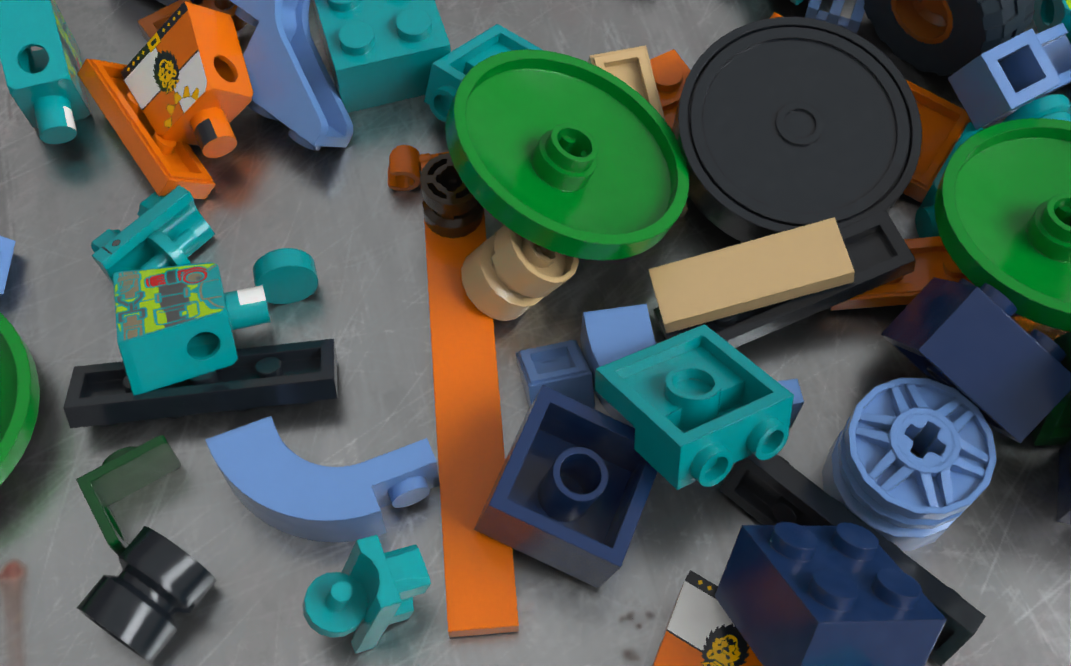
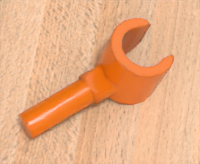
[388,145,449,191]

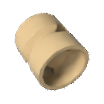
[461,225,579,321]

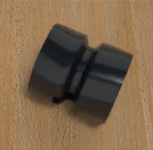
[77,526,217,663]

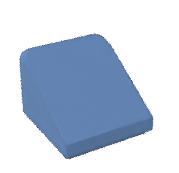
[516,340,595,409]

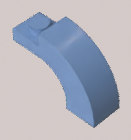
[205,416,440,543]

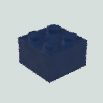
[881,277,1071,443]
[474,385,657,588]
[715,522,947,666]

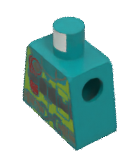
[0,0,91,144]
[113,262,271,396]

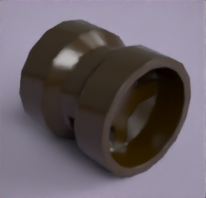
[420,153,484,238]

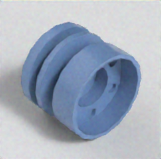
[822,377,997,551]

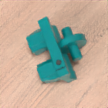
[91,185,215,286]
[302,535,431,654]

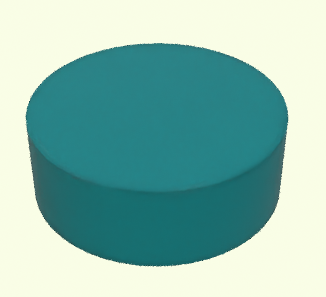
[253,248,318,304]

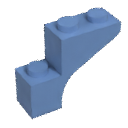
[230,0,353,151]
[948,23,1071,130]

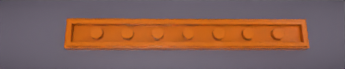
[421,162,519,638]

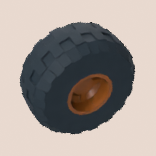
[864,0,1035,76]

